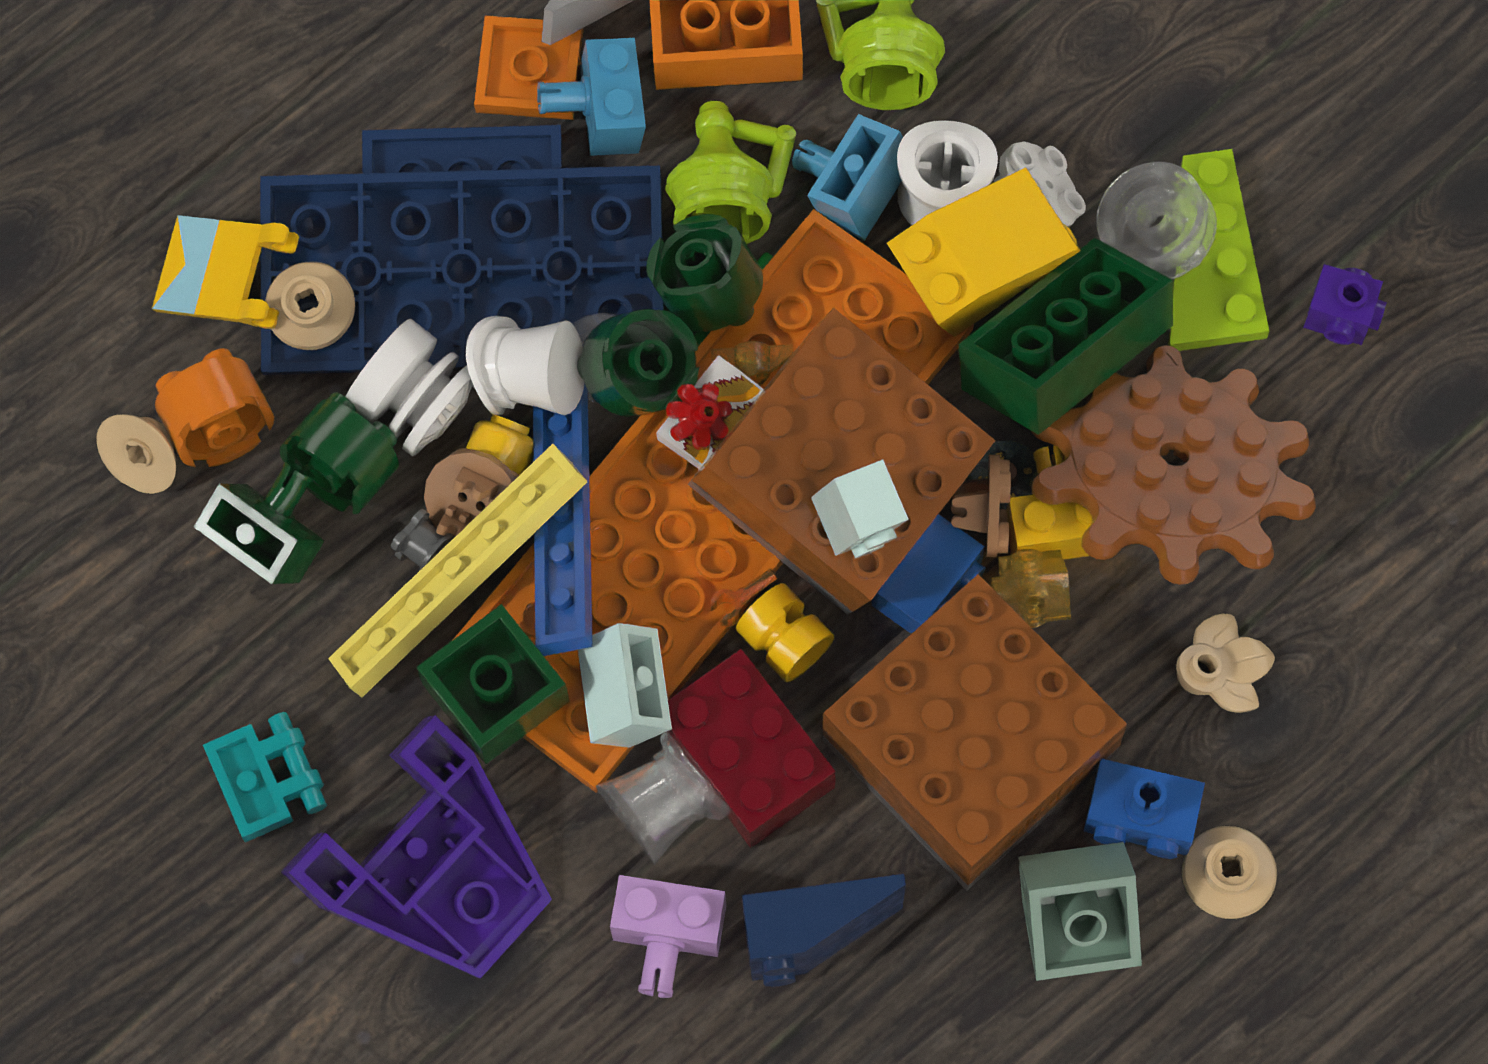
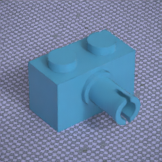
[537,38,646,156]
[792,114,903,241]

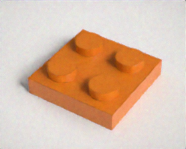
[474,16,583,120]

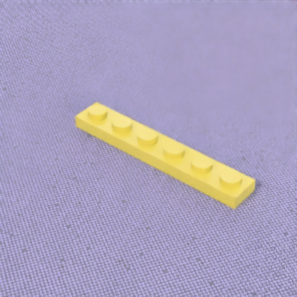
[328,444,588,697]

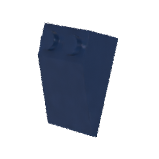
[742,874,906,987]

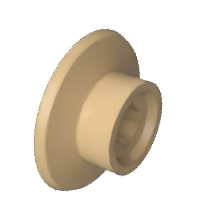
[265,262,355,350]
[97,414,177,494]
[1182,826,1277,919]

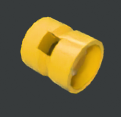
[736,583,834,682]

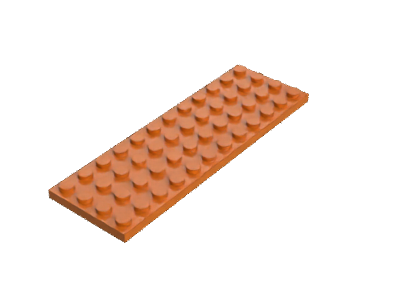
[453,209,974,793]

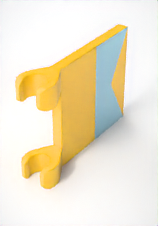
[152,215,299,329]

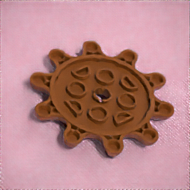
[1031,345,1316,585]

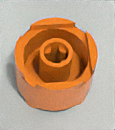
[155,348,274,467]

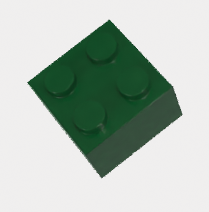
[416,604,570,765]

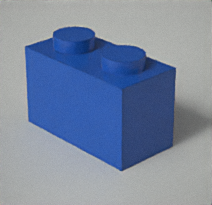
[871,514,986,634]

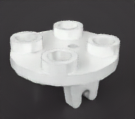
[994,141,1086,227]

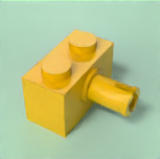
[1007,446,1092,566]

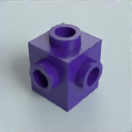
[1303,264,1387,345]

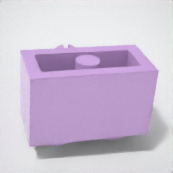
[610,875,726,998]

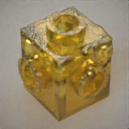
[991,549,1071,628]

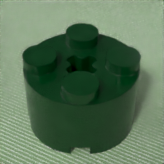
[647,214,763,332]
[577,309,699,417]
[279,392,399,515]

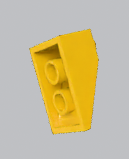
[887,167,1080,337]

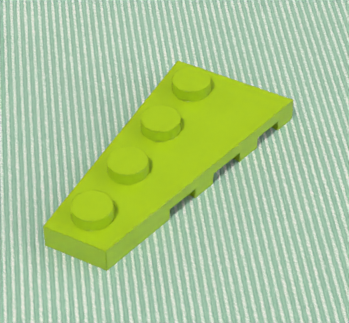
[1168,149,1269,351]

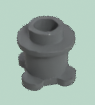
[391,509,455,571]

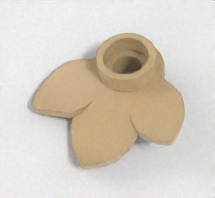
[1176,614,1275,713]

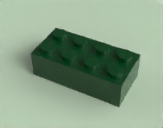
[959,238,1173,435]

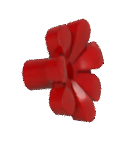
[666,383,732,450]

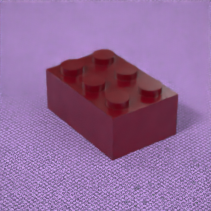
[664,649,836,848]

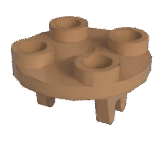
[424,448,519,537]
[951,454,1011,557]

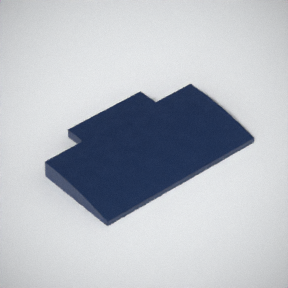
[260,125,664,375]

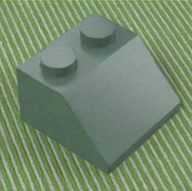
[1018,842,1142,981]

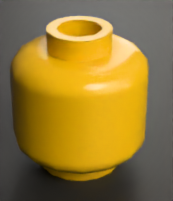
[466,414,534,475]

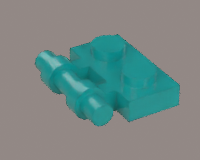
[203,712,327,843]

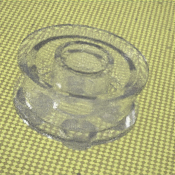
[1097,162,1217,279]

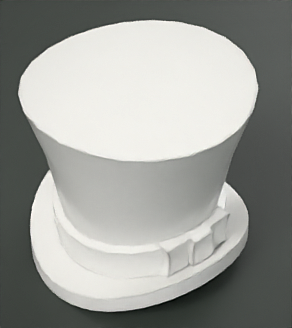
[897,121,998,225]
[466,316,585,415]

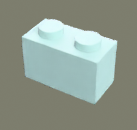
[811,459,909,558]
[578,623,672,748]

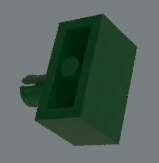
[194,460,325,584]

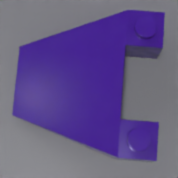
[281,715,552,979]

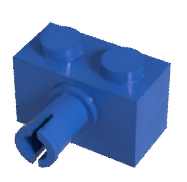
[1083,759,1205,859]

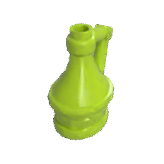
[816,0,945,110]
[665,101,796,244]

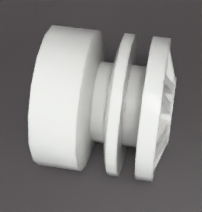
[345,319,473,456]

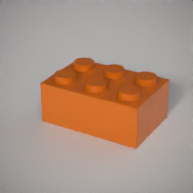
[650,0,803,90]

